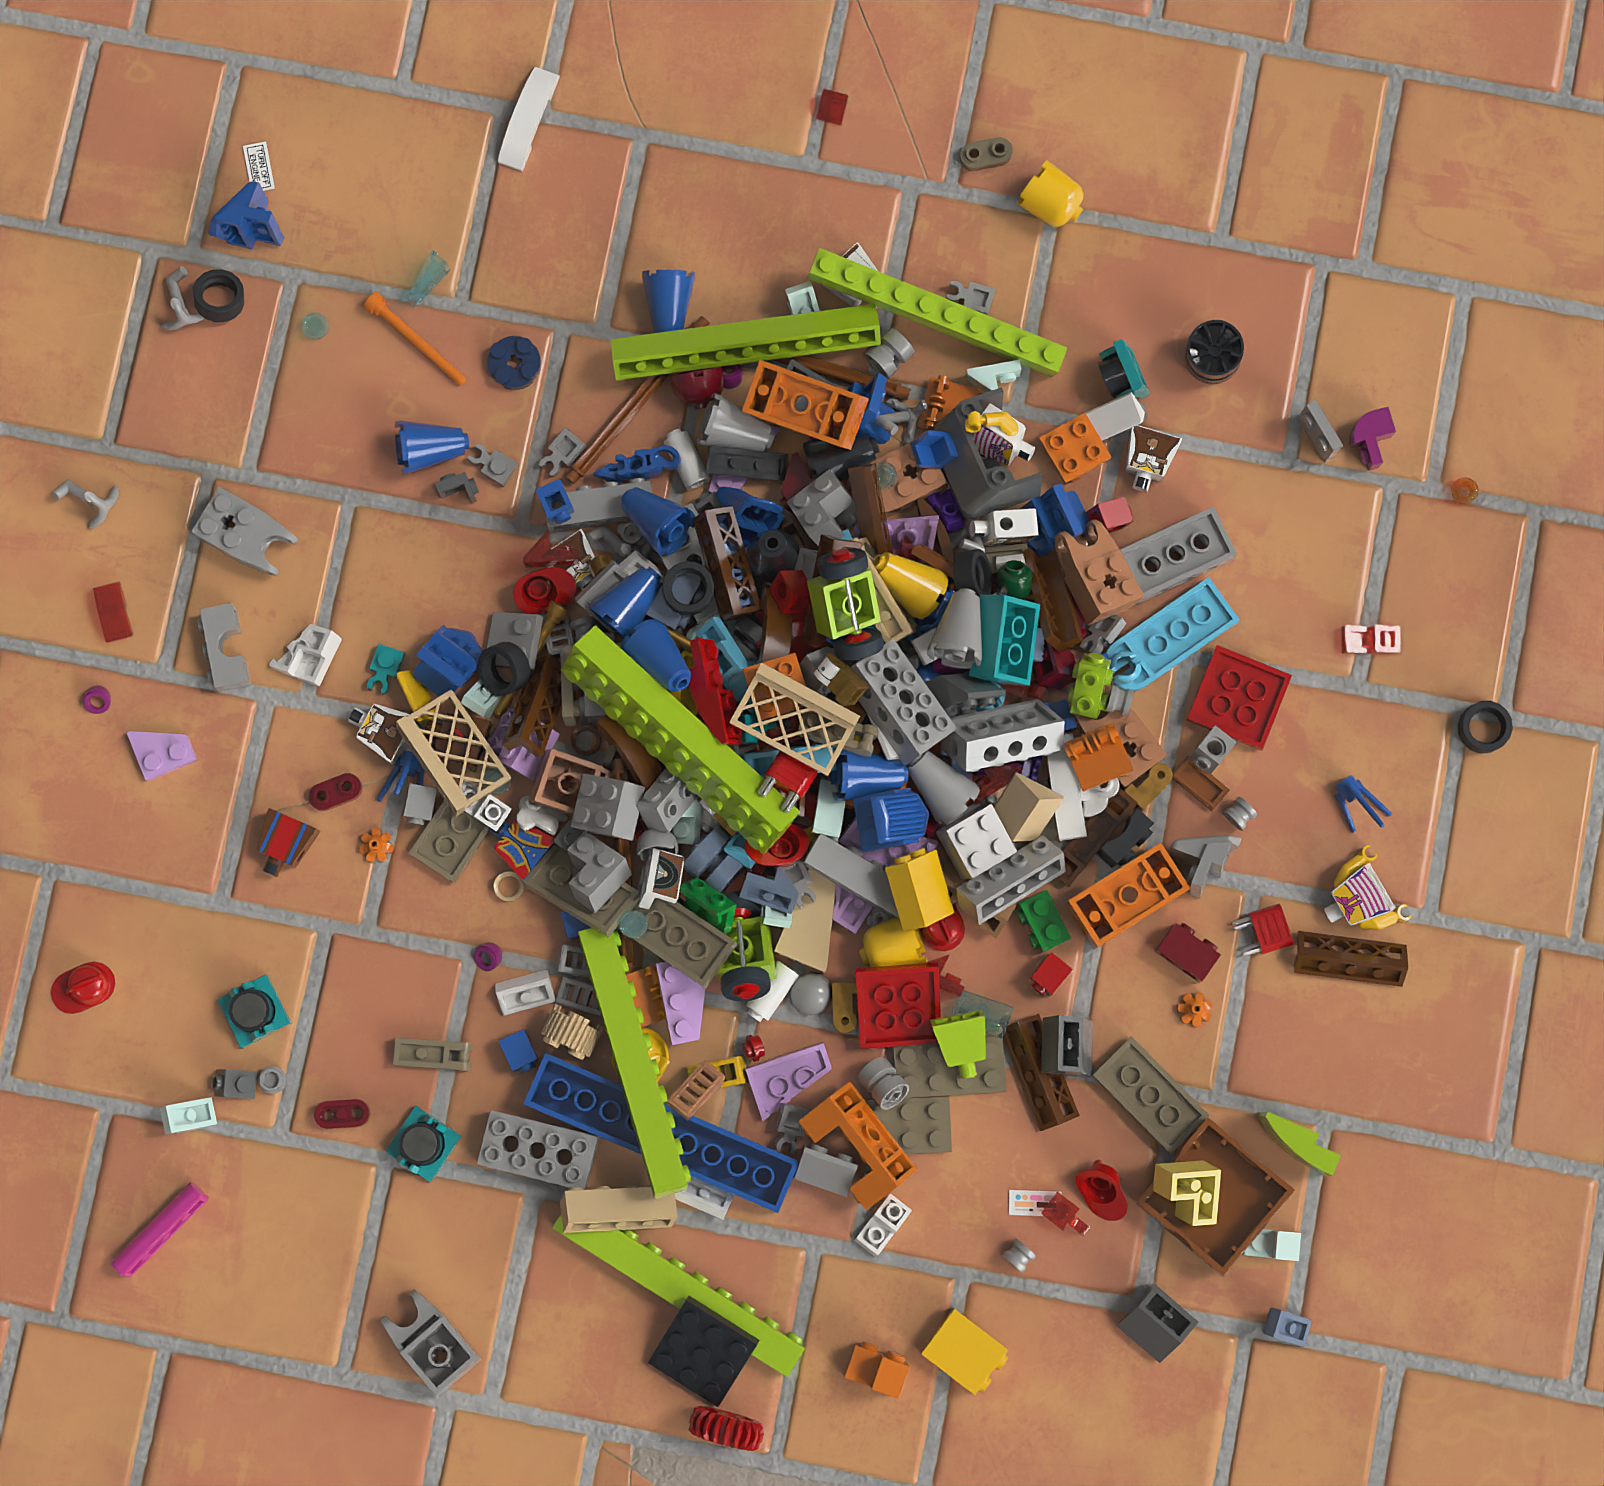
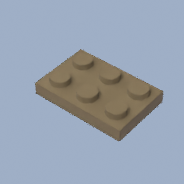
[409,800,490,883]
[867,1097,952,1154]

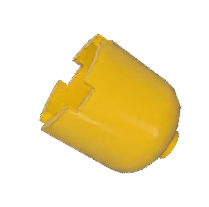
[1016,160,1083,227]
[859,917,928,967]

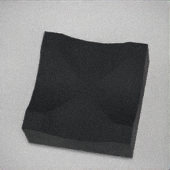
[1096,809,1154,868]

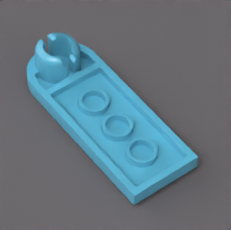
[1106,577,1240,691]

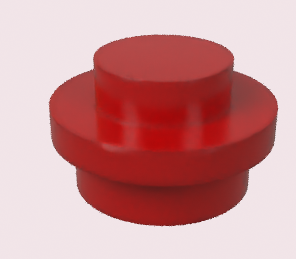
[743,1035,765,1062]

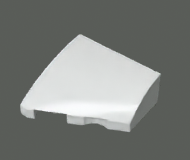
[269,624,342,686]

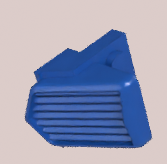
[208,181,284,250]
[846,372,895,445]
[1020,484,1089,556]
[715,486,786,548]
[413,625,482,700]
[853,788,929,852]

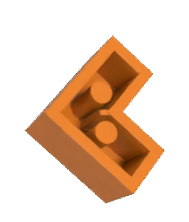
[844,1341,909,1399]

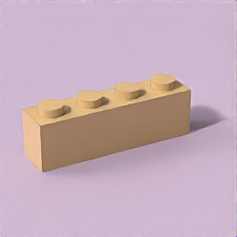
[560,1185,678,1233]

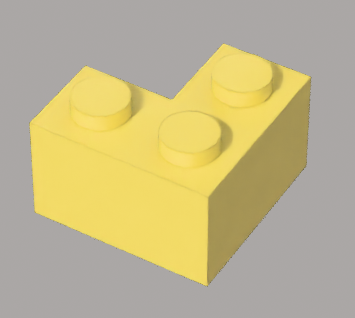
[1153,1160,1221,1226]

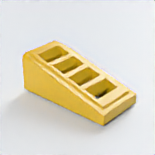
[687,1056,749,1094]

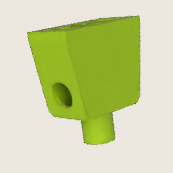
[930,1010,986,1078]

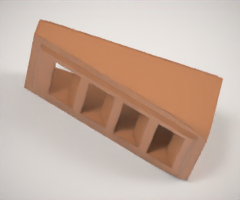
[666,1060,725,1121]

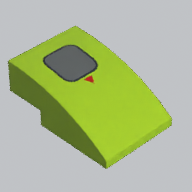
[1257,1111,1341,1176]

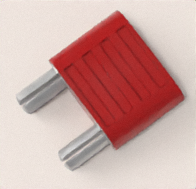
[758,751,818,813]
[1232,904,1293,957]

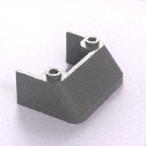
[931,387,1042,519]

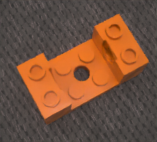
[742,360,869,450]
[1065,842,1191,950]
[799,1082,918,1210]

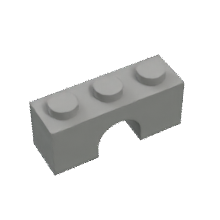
[197,603,251,692]

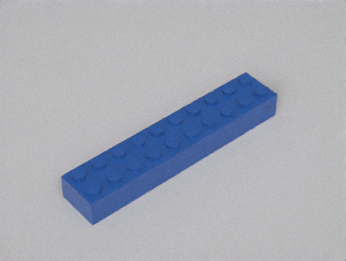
[523,1053,800,1213]

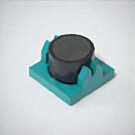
[1098,339,1150,399]
[217,974,292,1049]
[385,1106,462,1182]

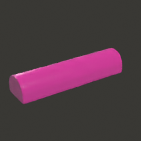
[111,1182,209,1277]

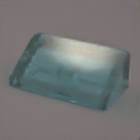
[952,990,1013,1038]

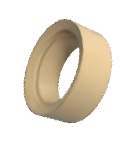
[494,871,524,902]

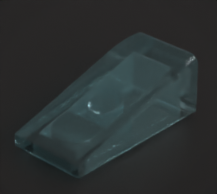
[408,250,450,307]

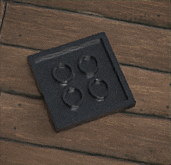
[648,1296,760,1407]

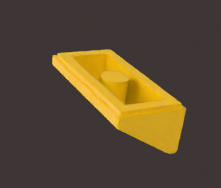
[396,670,436,725]

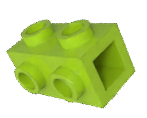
[1068,653,1114,719]

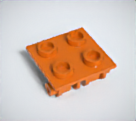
[917,375,982,434]
[1039,412,1112,484]
[742,653,806,721]
[1064,722,1134,792]
[626,962,666,1027]

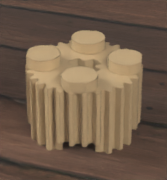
[541,1004,604,1060]

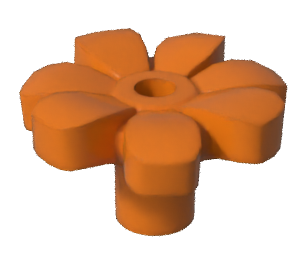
[359,828,394,863]
[1177,992,1212,1027]

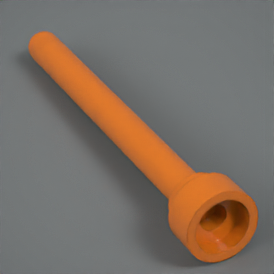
[363,291,466,385]

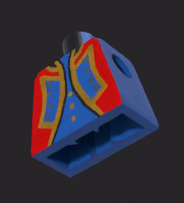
[489,819,555,880]

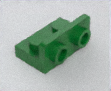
[679,878,737,934]
[1016,890,1071,953]

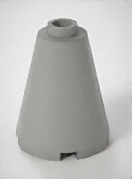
[697,393,774,452]
[927,589,982,669]
[906,750,980,825]

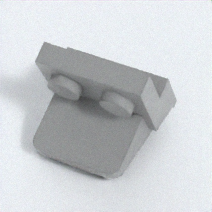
[1170,835,1242,899]

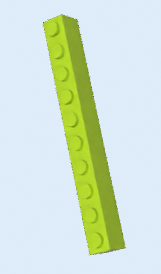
[807,248,1067,377]
[610,304,881,380]
[578,928,691,1199]
[552,1214,805,1377]

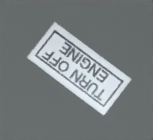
[243,141,275,191]

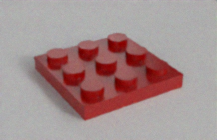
[1186,645,1292,751]
[855,962,941,1049]

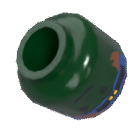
[996,560,1032,599]

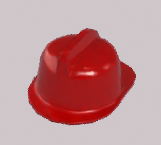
[513,567,577,614]
[744,824,809,867]
[919,903,965,952]
[51,962,116,1014]
[1075,1159,1128,1221]

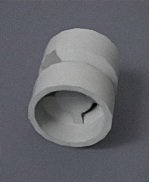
[864,328,915,379]
[858,1057,909,1110]

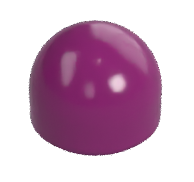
[722,364,743,389]
[83,685,111,714]
[474,942,502,971]

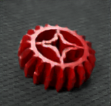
[689,1406,764,1451]

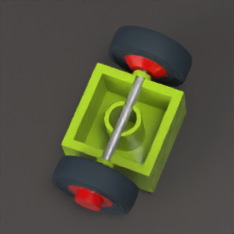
[807,548,884,660]
[717,891,777,1001]

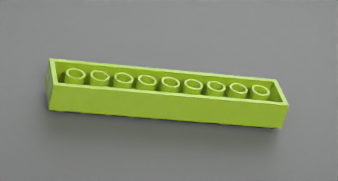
[561,626,800,855]

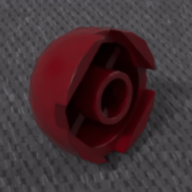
[670,366,724,410]

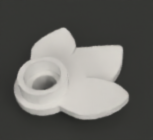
[1079,778,1119,817]
[516,796,568,835]

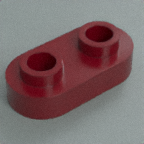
[309,773,363,811]
[314,1099,371,1129]

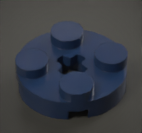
[488,336,542,390]

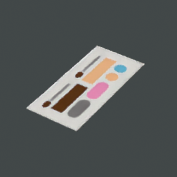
[1009,1190,1062,1217]

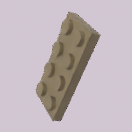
[522,843,641,937]
[618,898,737,989]
[1092,1036,1209,1154]
[893,1037,1007,1098]

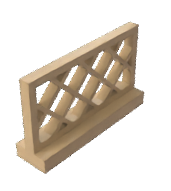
[842,537,918,643]
[729,663,860,776]
[396,689,512,816]

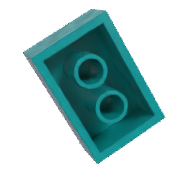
[969,594,1040,686]

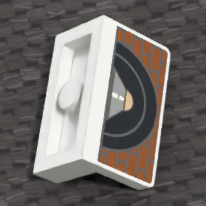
[638,848,685,909]

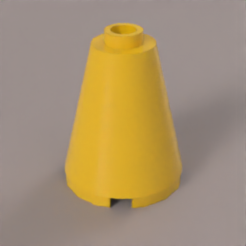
[872,552,948,619]

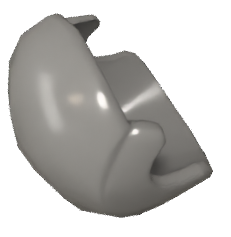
[636,829,678,861]
[790,971,832,1016]

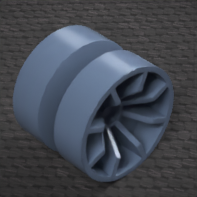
[683,825,747,894]

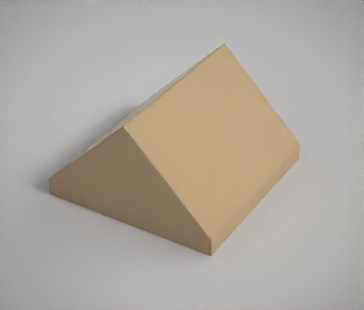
[993,772,1064,842]

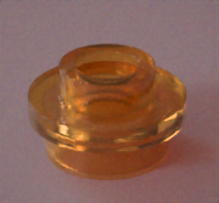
[1451,477,1479,504]

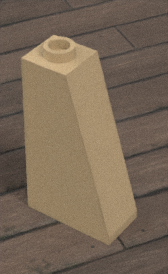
[774,868,836,974]

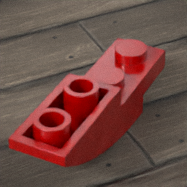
[689,638,742,745]

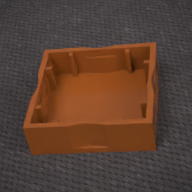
[1137,1117,1295,1277]

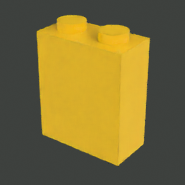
[885,847,954,931]
[920,1307,1008,1395]

